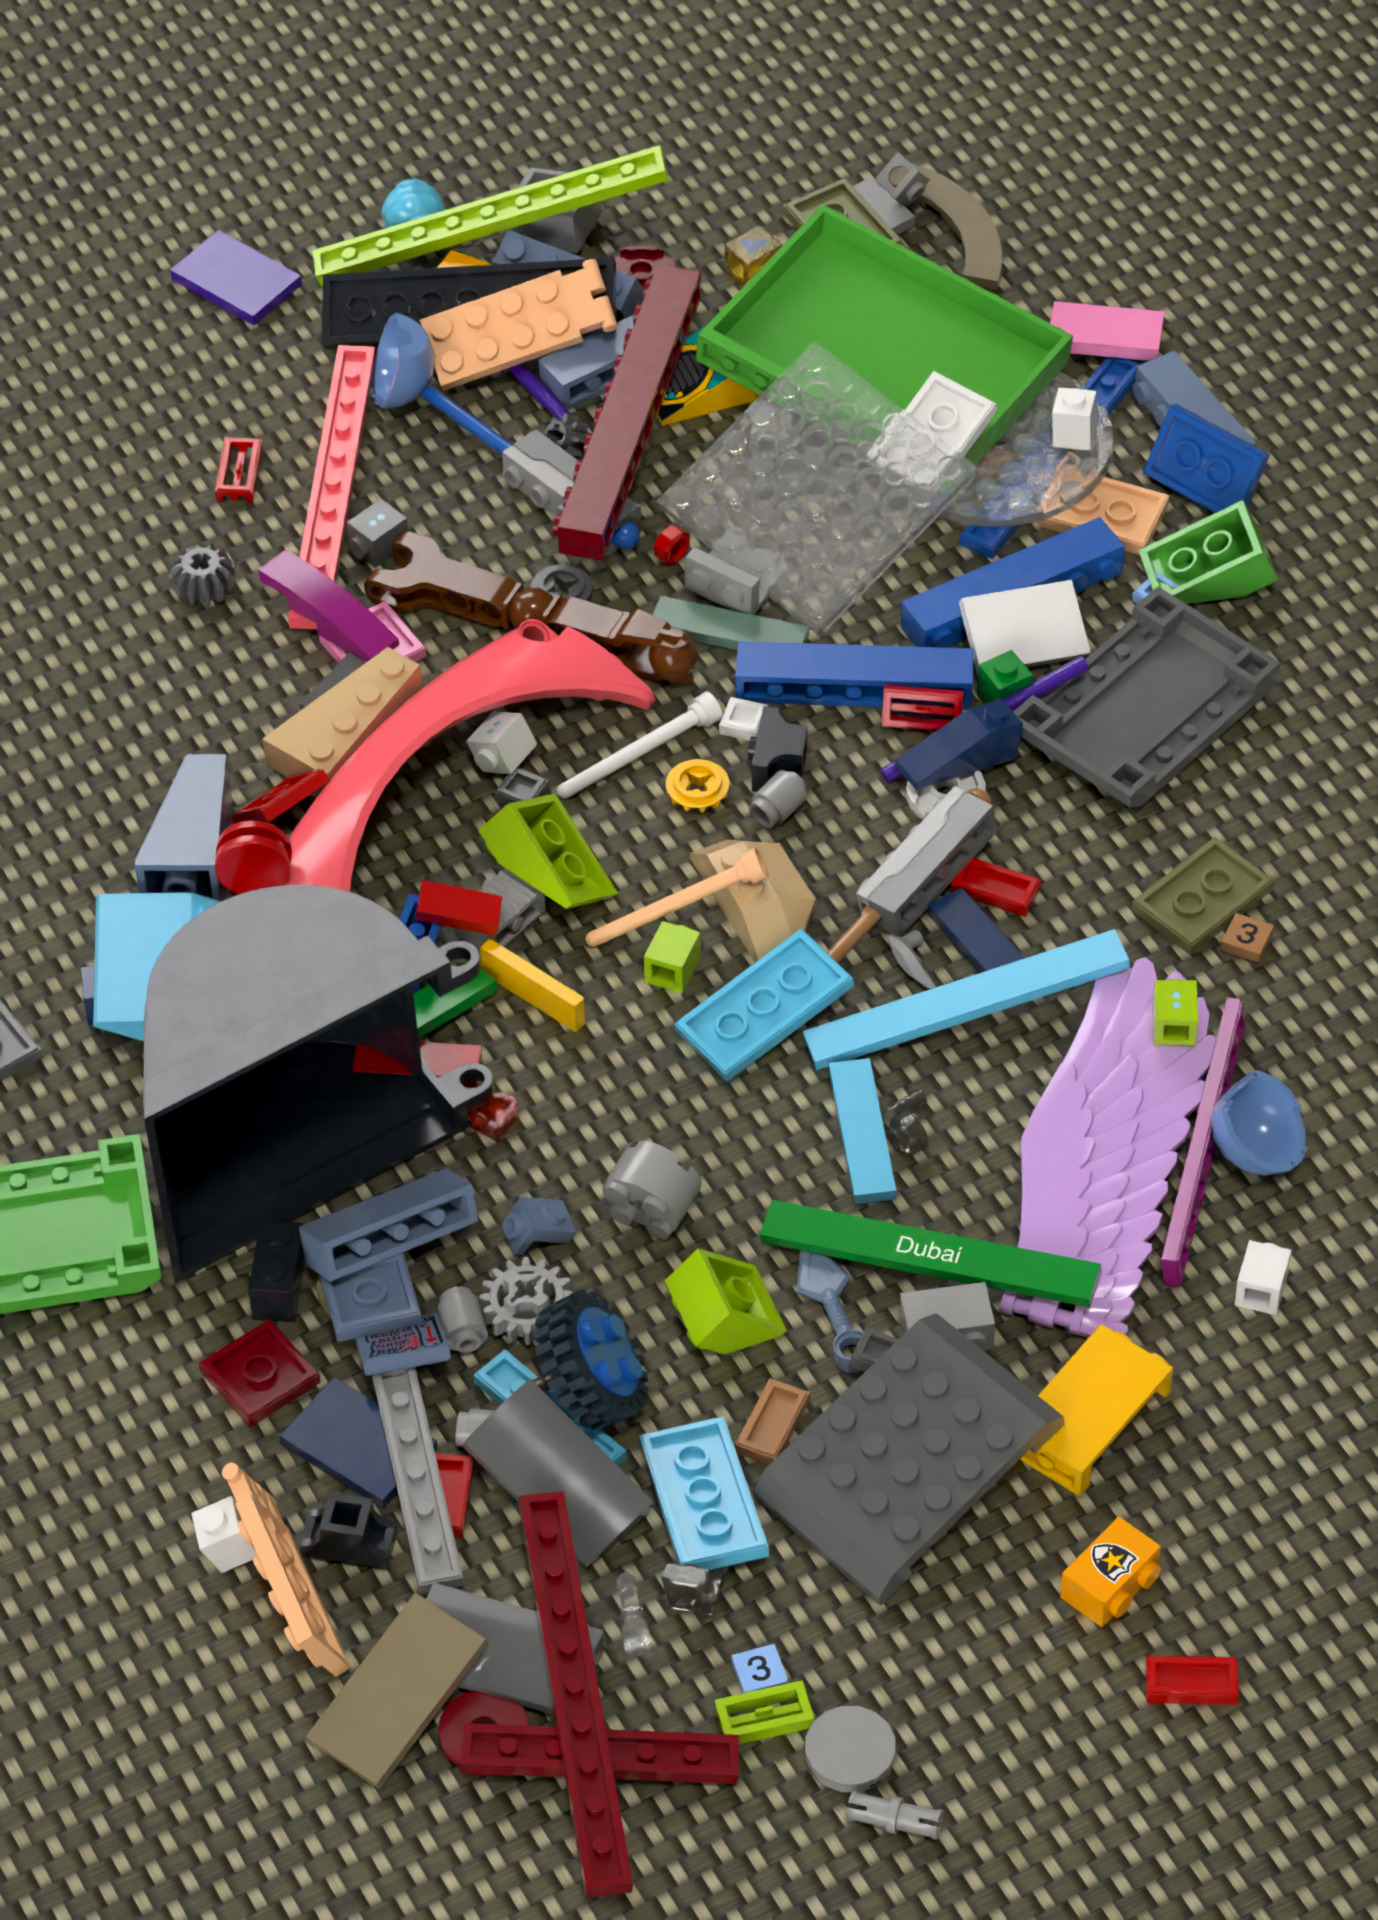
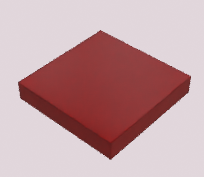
[231,768,330,824]

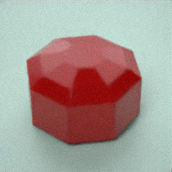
[654,525,690,565]

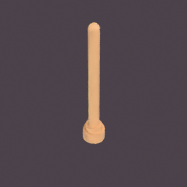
[585,847,769,947]

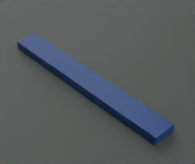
[959,357,1141,560]

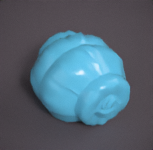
[381,178,445,228]

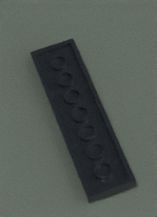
[322,257,616,349]

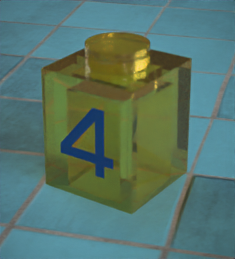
[725,225,782,287]

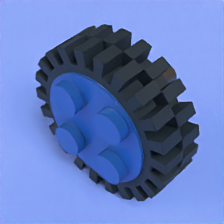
[532,1290,649,1431]

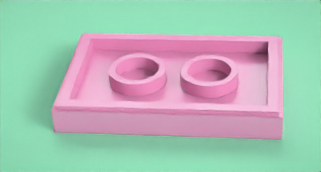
[1050,301,1164,361]

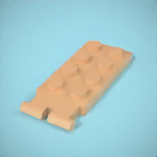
[420,259,618,391]
[222,1463,351,1677]

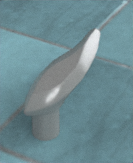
[889,930,936,990]

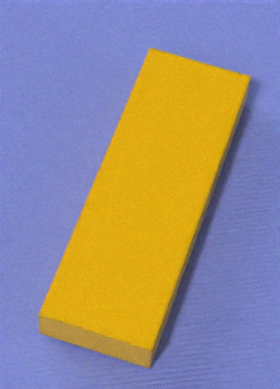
[480,939,585,1032]

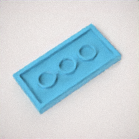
[674,929,855,1082]
[639,1416,769,1576]

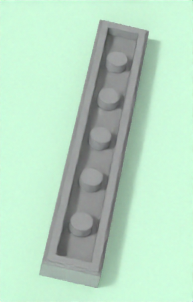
[372,1367,464,1594]

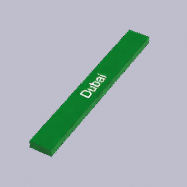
[760,1200,1102,1308]

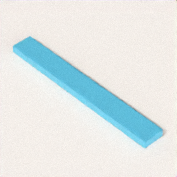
[803,929,1130,1070]

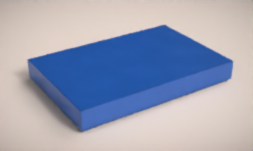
[1143,404,1270,513]

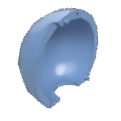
[371,312,436,409]
[1211,1070,1308,1176]

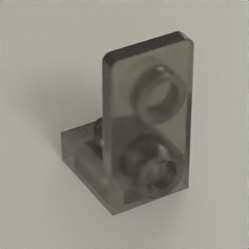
[661,1562,729,1615]

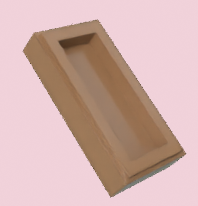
[735,1378,810,1465]

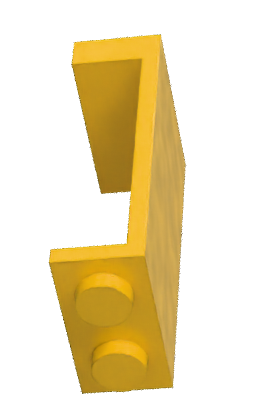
[1020,1324,1173,1496]

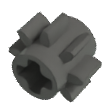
[544,413,589,459]

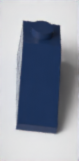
[895,699,1023,789]

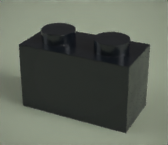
[248,1220,306,1322]

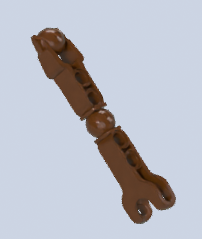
[364,532,698,684]

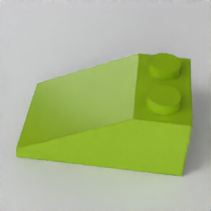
[478,794,618,909]

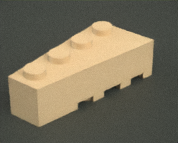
[262,647,423,795]

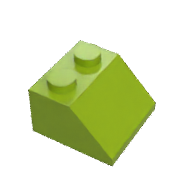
[665,1248,787,1355]

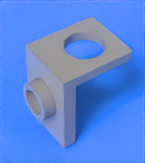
[875,152,930,208]

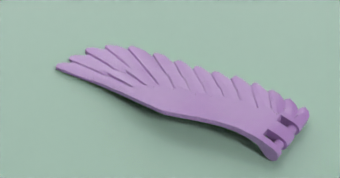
[1000,957,1217,1338]

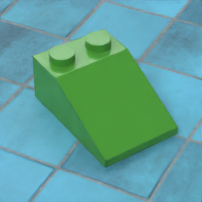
[1138,500,1279,604]

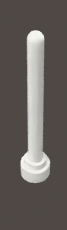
[557,691,723,799]

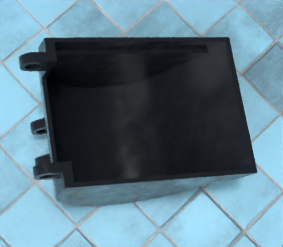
[143,884,494,1282]

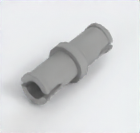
[846,1791,944,1840]

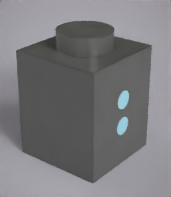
[347,499,408,568]

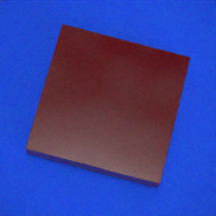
[199,1319,321,1428]

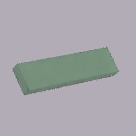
[652,595,809,650]

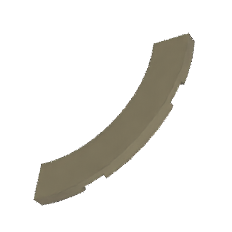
[884,163,1002,291]

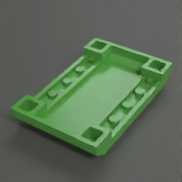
[0,1134,161,1314]

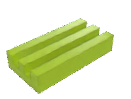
[714,1680,814,1744]

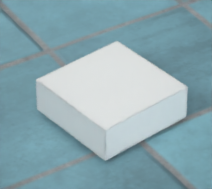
[719,697,768,741]

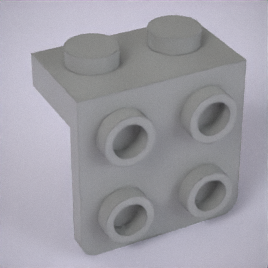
[685,537,788,615]

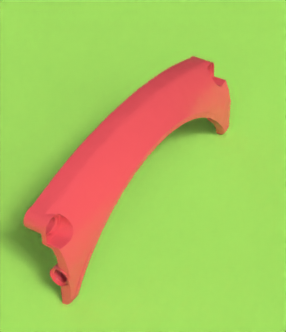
[285,619,655,892]

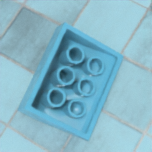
[93,893,221,1041]

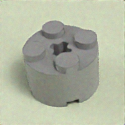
[602,1141,702,1240]

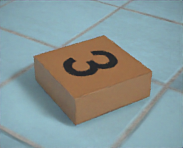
[1221,913,1274,963]

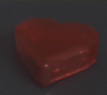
[468,1092,519,1142]

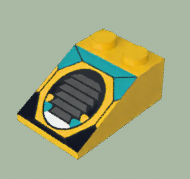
[657,325,765,426]

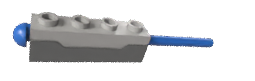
[422,386,641,556]

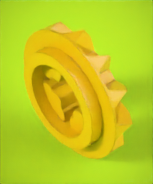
[666,759,729,813]

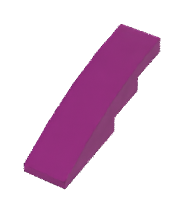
[258,550,400,662]

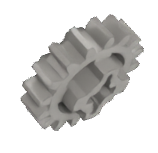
[480,1257,573,1345]

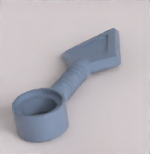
[797,1250,863,1373]

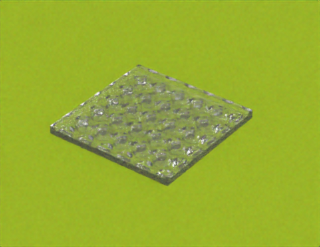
[657,340,979,638]

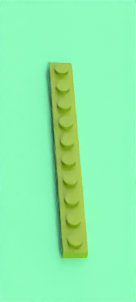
[313,145,669,286]

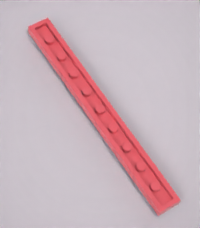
[288,345,376,630]

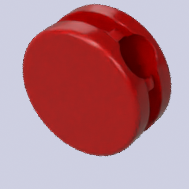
[215,820,292,894]

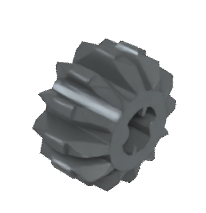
[169,543,235,607]

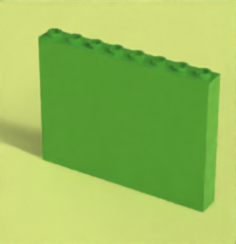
[696,204,1073,497]

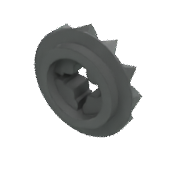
[531,564,593,601]

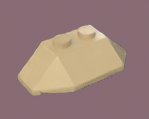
[690,840,815,962]

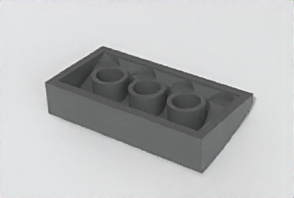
[463,1379,654,1570]
[426,1583,604,1715]

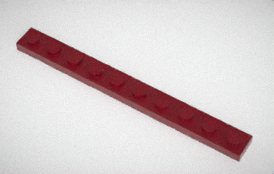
[519,1491,633,1898]

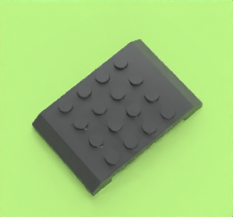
[1014,586,1280,807]
[753,1313,1065,1606]

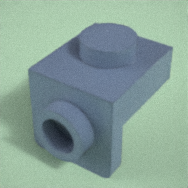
[502,1197,576,1256]

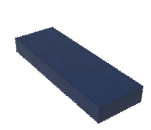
[928,888,1025,973]

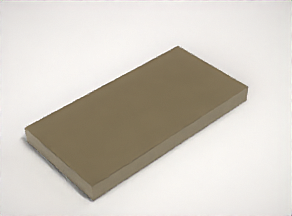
[306,1593,489,1790]

